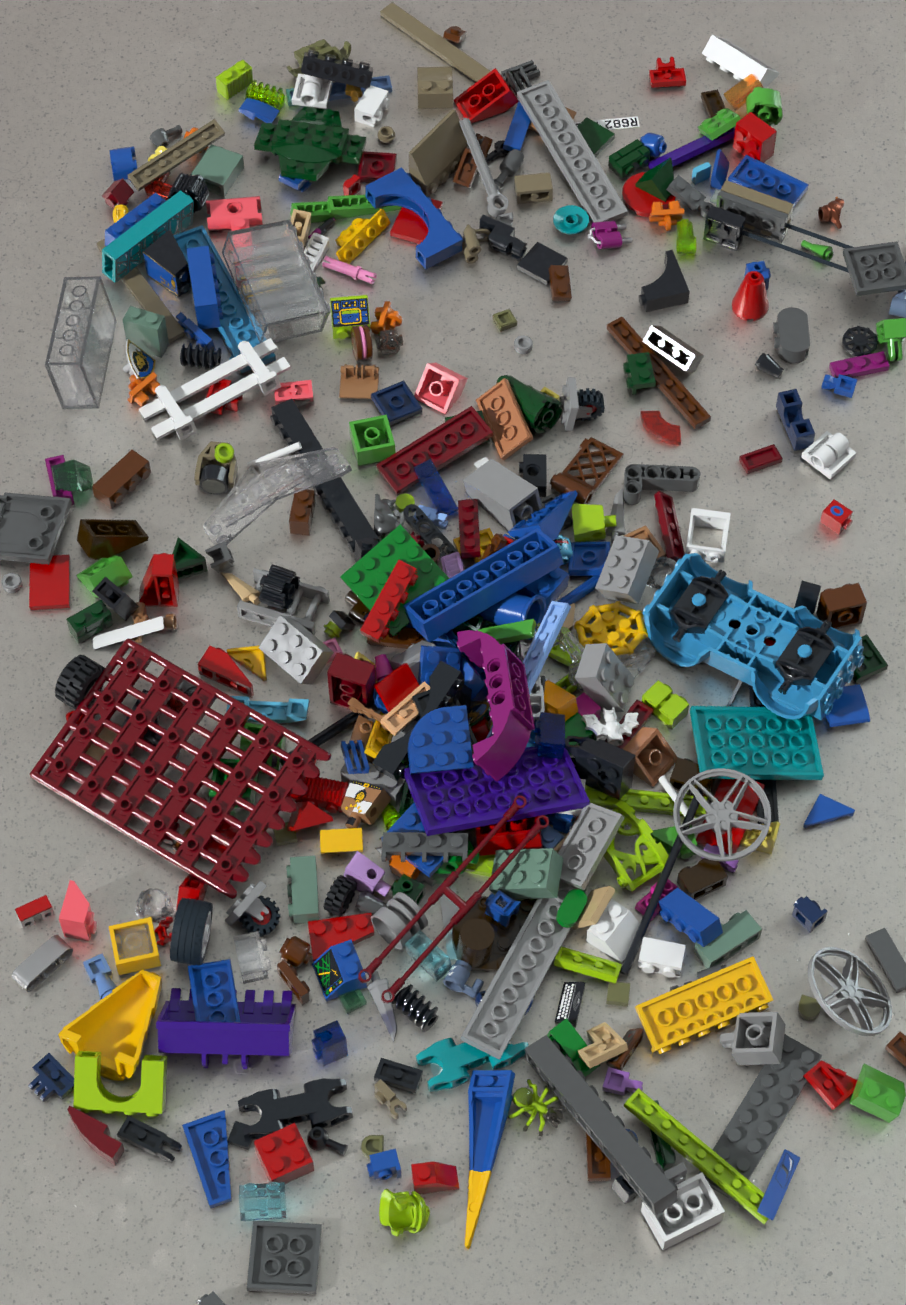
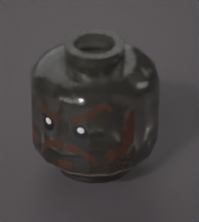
[375,329,403,355]

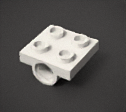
[292,74,333,109]
[801,431,856,480]

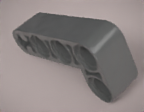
[623,464,700,505]

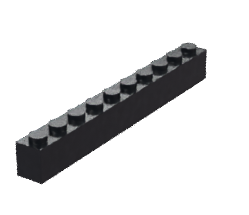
[270,399,379,553]

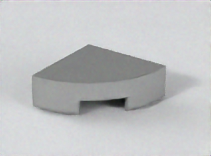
[495,212,513,226]

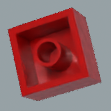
[733,112,777,163]
[254,1123,314,1189]

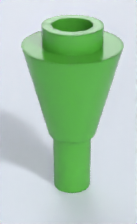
[801,240,833,261]

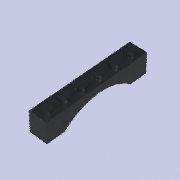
[372,661,465,781]

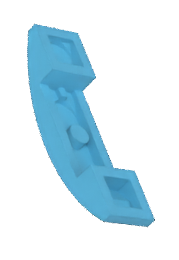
[226,696,310,723]

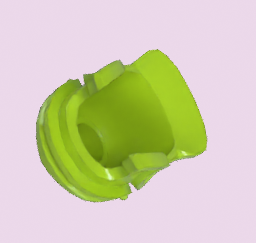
[379,1189,430,1236]

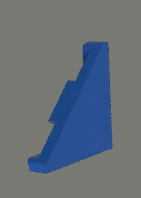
[803,794,855,828]

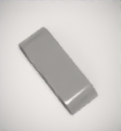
[12,935,73,992]

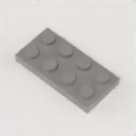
[558,803,624,890]

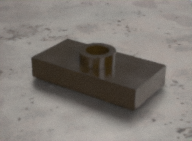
[701,89,726,118]

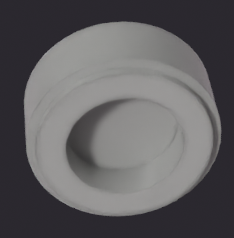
[514,335,533,354]
[2,573,22,593]

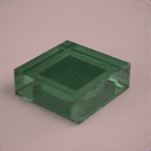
[338,988,367,1014]

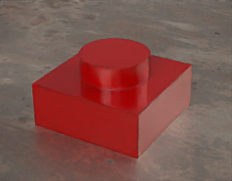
[343,174,361,196]

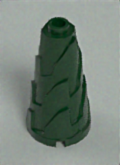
[496,375,562,433]

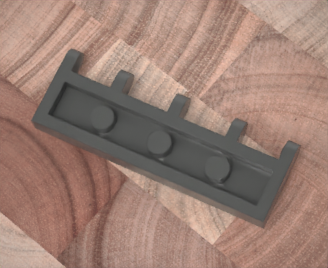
[381,832,468,863]

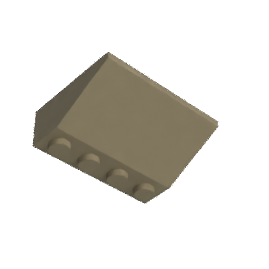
[409,109,469,197]

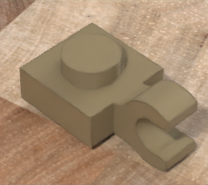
[374,1079,407,1120]

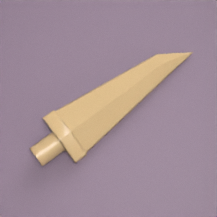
[220,572,261,605]

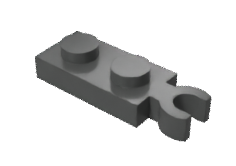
[666,175,713,218]

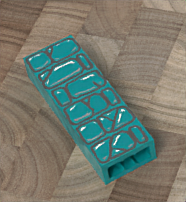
[102,190,194,283]

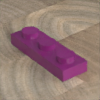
[829,351,890,378]

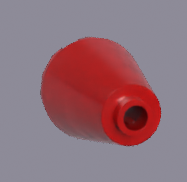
[732,271,769,321]

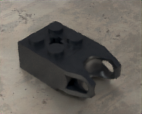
[563,736,636,800]

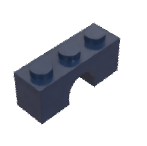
[776,389,815,451]

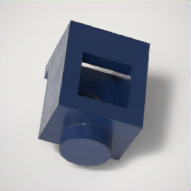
[792,896,828,932]

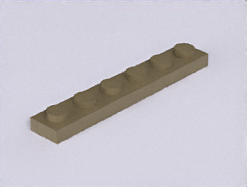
[127,119,225,191]

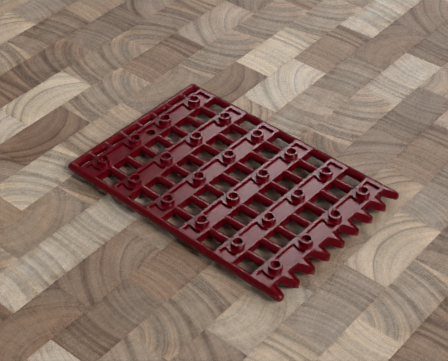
[30,638,331,899]

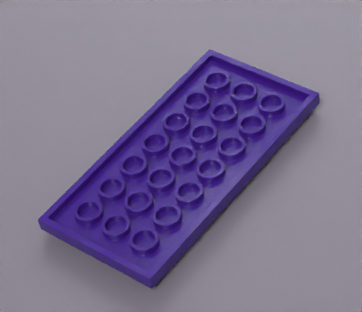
[404,741,590,836]

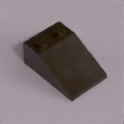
[77,519,149,560]

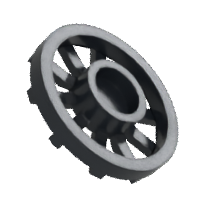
[842,326,878,357]

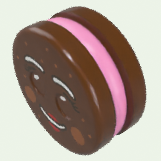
[351,325,373,361]

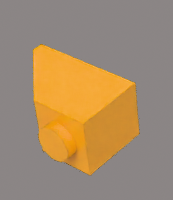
[544,680,578,725]

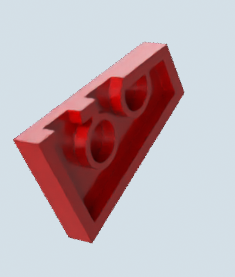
[308,913,374,962]

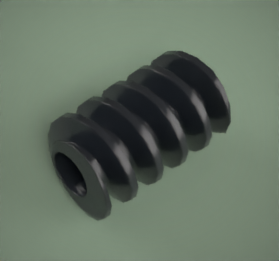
[180,343,221,370]
[392,984,438,1032]

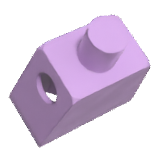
[344,851,392,897]

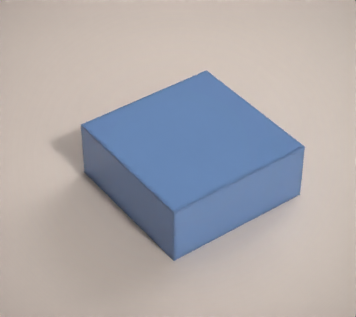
[83,953,112,983]

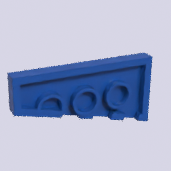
[182,1110,232,1209]

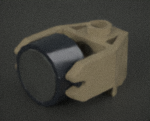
[194,441,238,495]

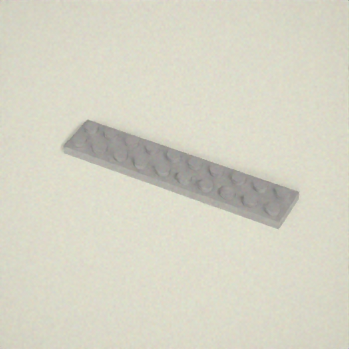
[517,80,628,223]
[460,881,592,1060]

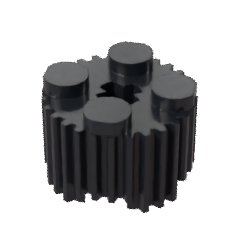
[168,173,210,215]
[259,564,300,610]

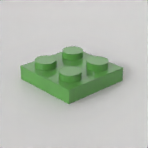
[698,108,741,141]

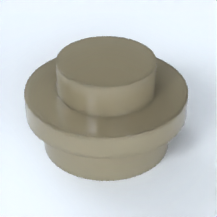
[378,126,395,143]

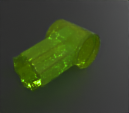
[676,219,696,254]

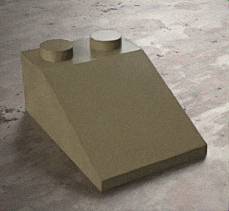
[417,67,453,109]

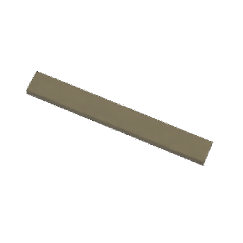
[380,2,491,83]
[97,239,186,344]

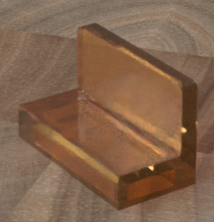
[724,74,763,111]

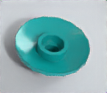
[553,205,589,234]

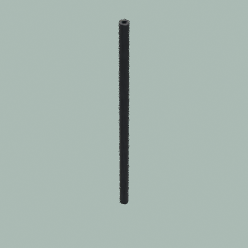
[620,786,706,976]

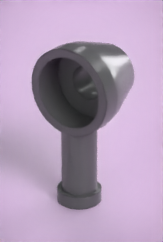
[150,125,182,147]

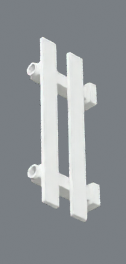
[138,338,291,441]

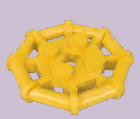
[574,601,648,656]

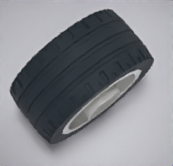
[170,898,213,965]

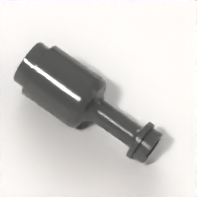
[493,149,524,191]

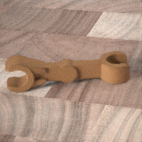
[348,698,388,730]

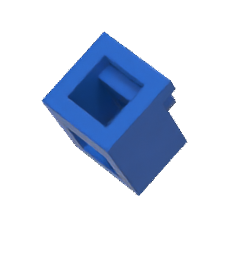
[366,1148,402,1180]

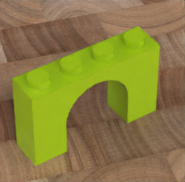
[73,1051,167,1116]

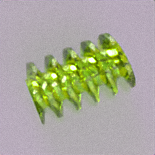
[245,80,285,110]

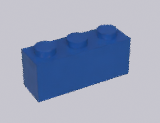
[658,887,723,947]

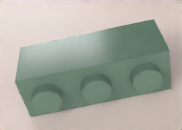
[286,856,319,924]
[694,910,762,969]

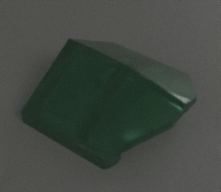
[51,459,94,492]

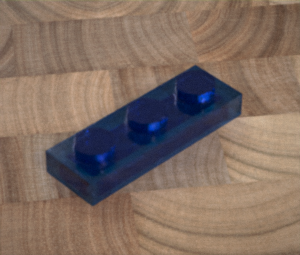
[413,459,458,516]

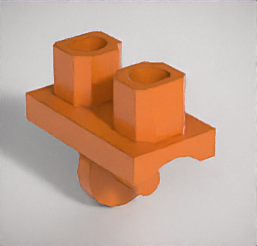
[649,201,685,231]
[370,301,403,339]
[128,372,160,407]

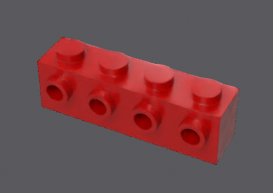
[360,560,419,643]

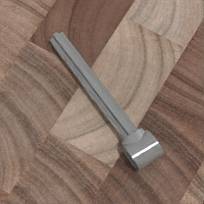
[459,118,509,217]

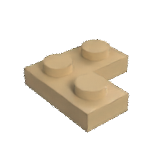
[578,1022,628,1068]

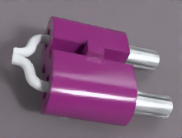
[587,221,632,250]

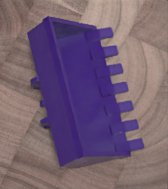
[156,988,296,1069]

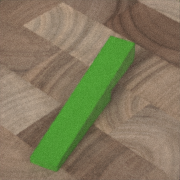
[290,195,402,224]

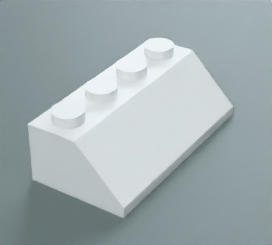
[702,35,780,89]

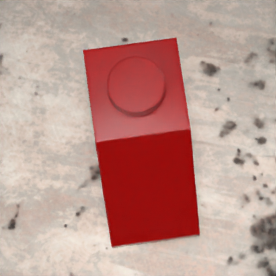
[176,874,208,910]
[411,1161,459,1194]

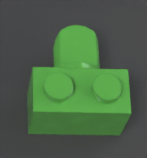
[876,318,906,361]

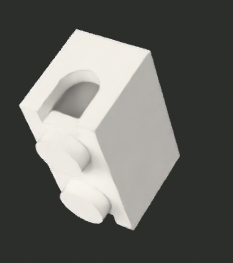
[354,85,390,127]
[637,937,686,978]

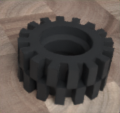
[323,875,357,917]

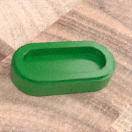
[556,889,587,928]

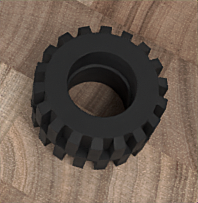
[55,655,105,709]

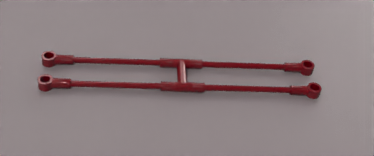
[358,795,549,1004]

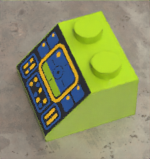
[330,295,370,339]

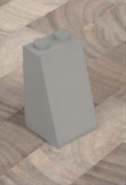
[463,459,543,531]

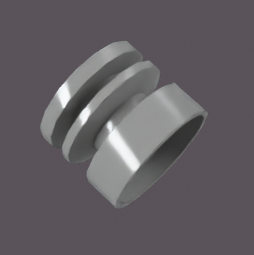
[371,892,428,950]

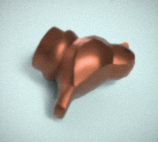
[818,197,844,229]

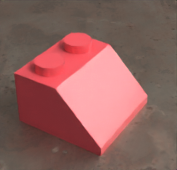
[414,362,468,414]
[59,880,97,941]

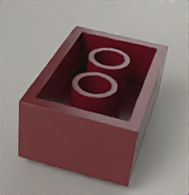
[327,653,376,715]

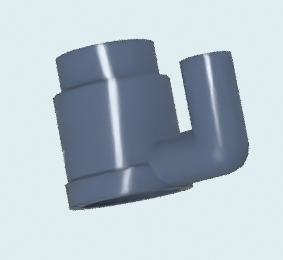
[443,960,484,998]

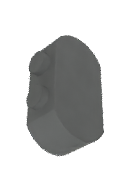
[773,307,810,363]

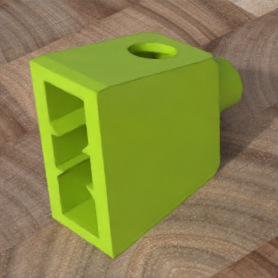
[572,504,617,542]

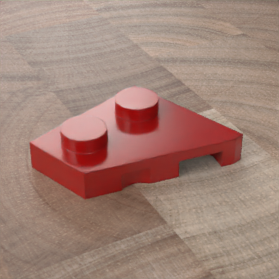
[803,1060,858,1110]

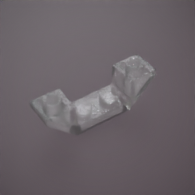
[536,623,584,691]

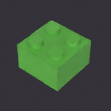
[349,414,395,466]

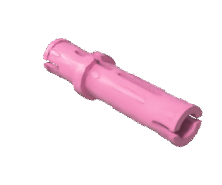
[322,256,377,284]

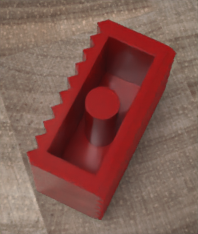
[302,777,349,814]

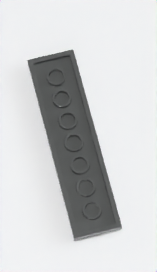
[698,1034,822,1202]

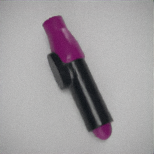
[308,218,335,239]

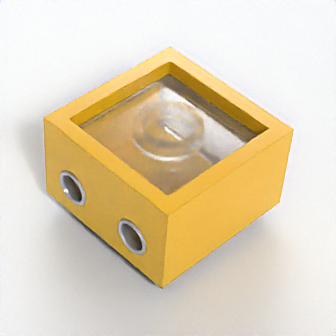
[109,917,161,975]

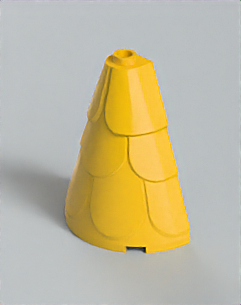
[58,969,162,1081]

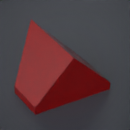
[287,801,333,831]

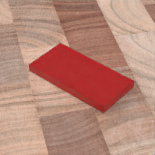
[696,779,765,855]

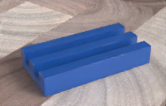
[341,740,370,774]

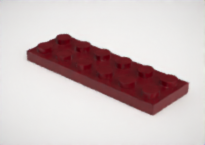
[376,406,494,496]

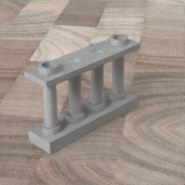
[237,568,330,635]

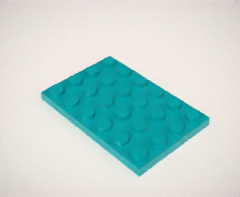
[690,706,824,780]

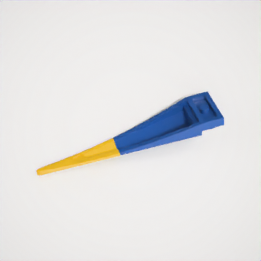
[465,1070,515,1249]

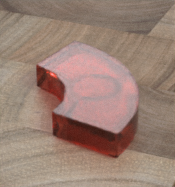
[640,411,681,445]

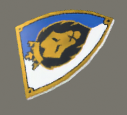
[123,339,156,379]

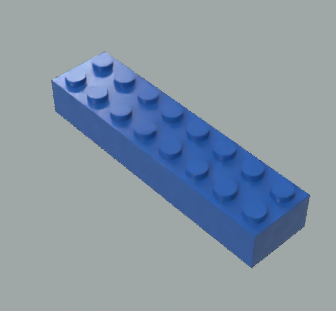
[403,528,564,642]

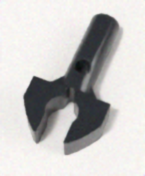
[485,140,510,163]

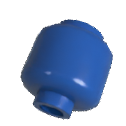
[640,133,667,158]

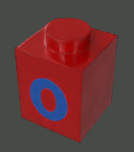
[820,499,853,535]

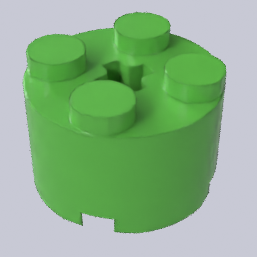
[746,87,783,125]

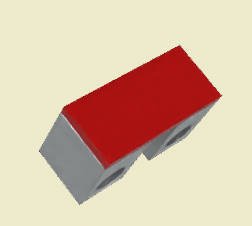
[15,895,55,929]

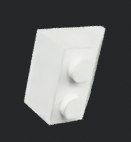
[586,899,640,964]

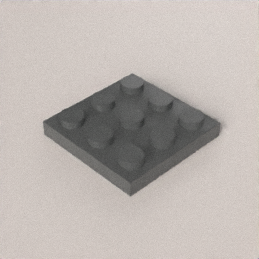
[843,241,906,296]
[247,1221,322,1294]

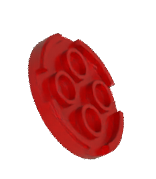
[622,172,676,217]

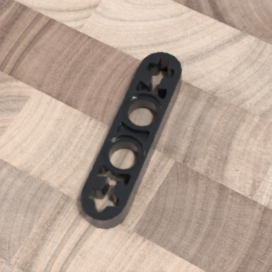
[403,504,458,561]

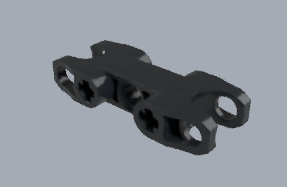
[238,1078,353,1140]

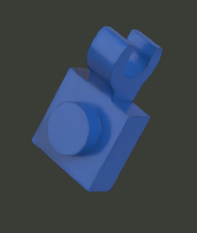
[821,374,857,398]

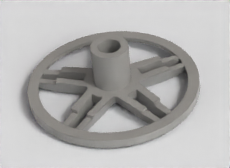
[673,768,771,861]
[808,947,892,1036]

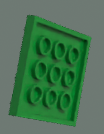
[340,524,450,637]

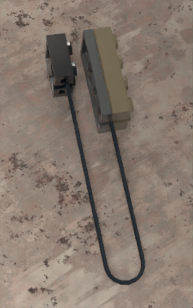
[703,180,853,273]

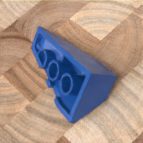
[508,490,578,541]

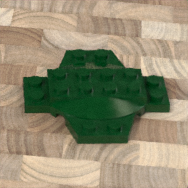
[254,107,366,181]

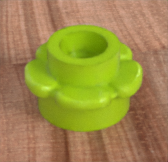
[324,621,342,638]

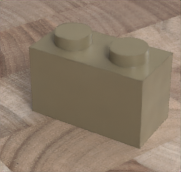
[514,173,553,204]

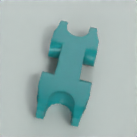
[416,1038,529,1092]

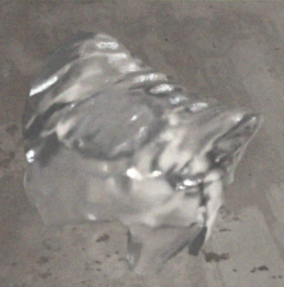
[646,557,676,589]
[135,888,176,923]

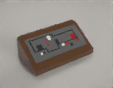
[607,1028,644,1071]

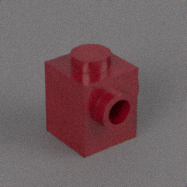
[101,178,134,209]

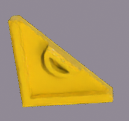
[227,646,267,681]

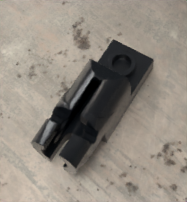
[479,215,527,261]

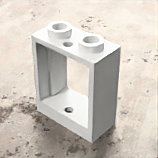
[685,508,731,563]

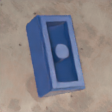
[710,149,729,189]

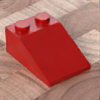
[454,68,519,123]

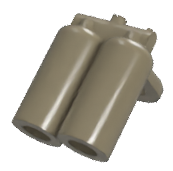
[462,224,491,264]

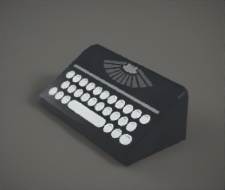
[555,982,586,1027]

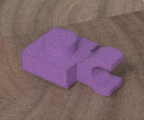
[602,1067,643,1096]

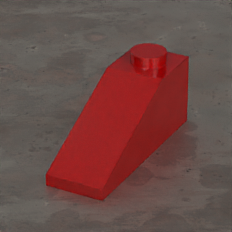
[198,646,254,698]

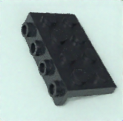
[301,50,373,89]

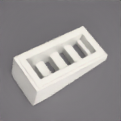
[297,232,330,272]

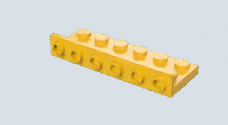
[635,956,773,1054]

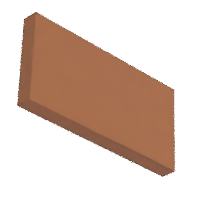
[476,378,533,461]

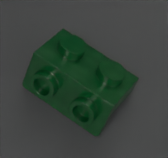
[623,352,656,395]

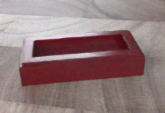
[739,444,783,474]

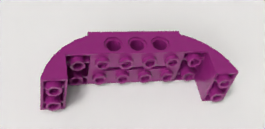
[457,630,535,782]

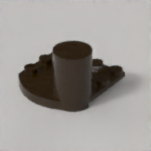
[452,896,533,971]

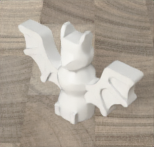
[581,707,639,747]

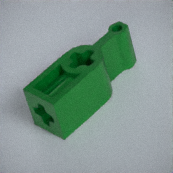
[547,1018,601,1078]

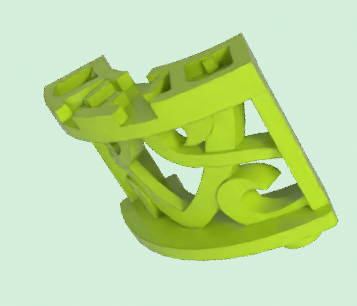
[603,800,668,892]

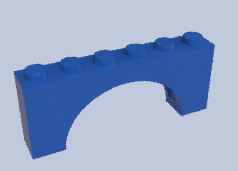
[365,167,463,270]

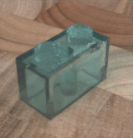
[404,930,452,982]
[239,1182,287,1221]

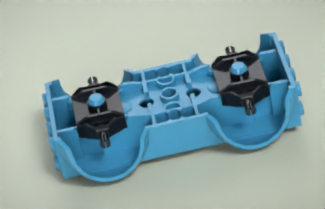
[643,553,864,720]

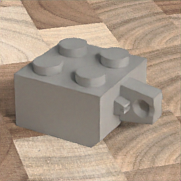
[720,1012,786,1065]

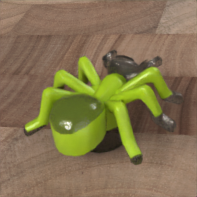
[508,1079,566,1136]

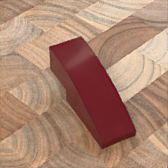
[67,1106,125,1166]

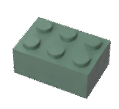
[489,848,564,899]

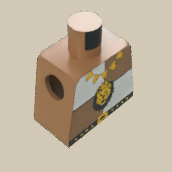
[341,780,391,828]

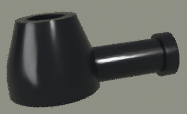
[307,1127,348,1156]

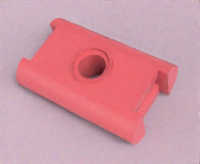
[206,196,263,231]

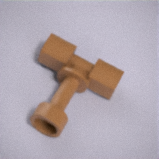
[131,602,177,643]

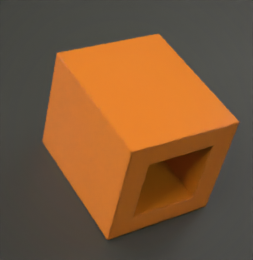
[389,855,421,880]

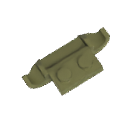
[286,39,351,77]

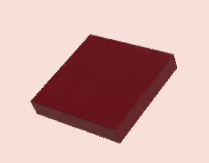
[358,151,397,183]

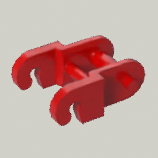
[154,917,173,946]

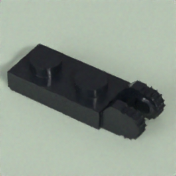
[117,1115,182,1162]

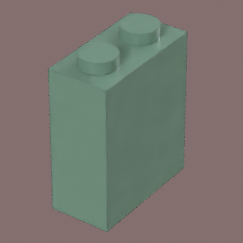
[191,144,244,197]
[123,306,169,358]

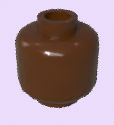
[279,936,312,968]

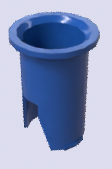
[478,593,547,640]

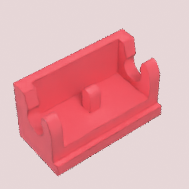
[274,380,313,405]

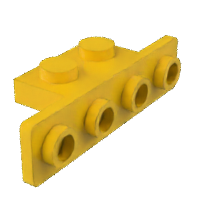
[335,209,391,264]

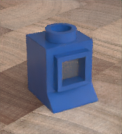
[485,890,521,927]

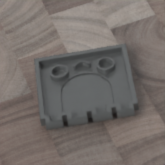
[0,492,72,564]

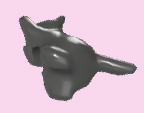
[374,494,410,536]

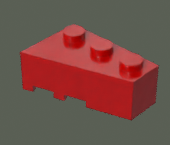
[139,553,179,607]

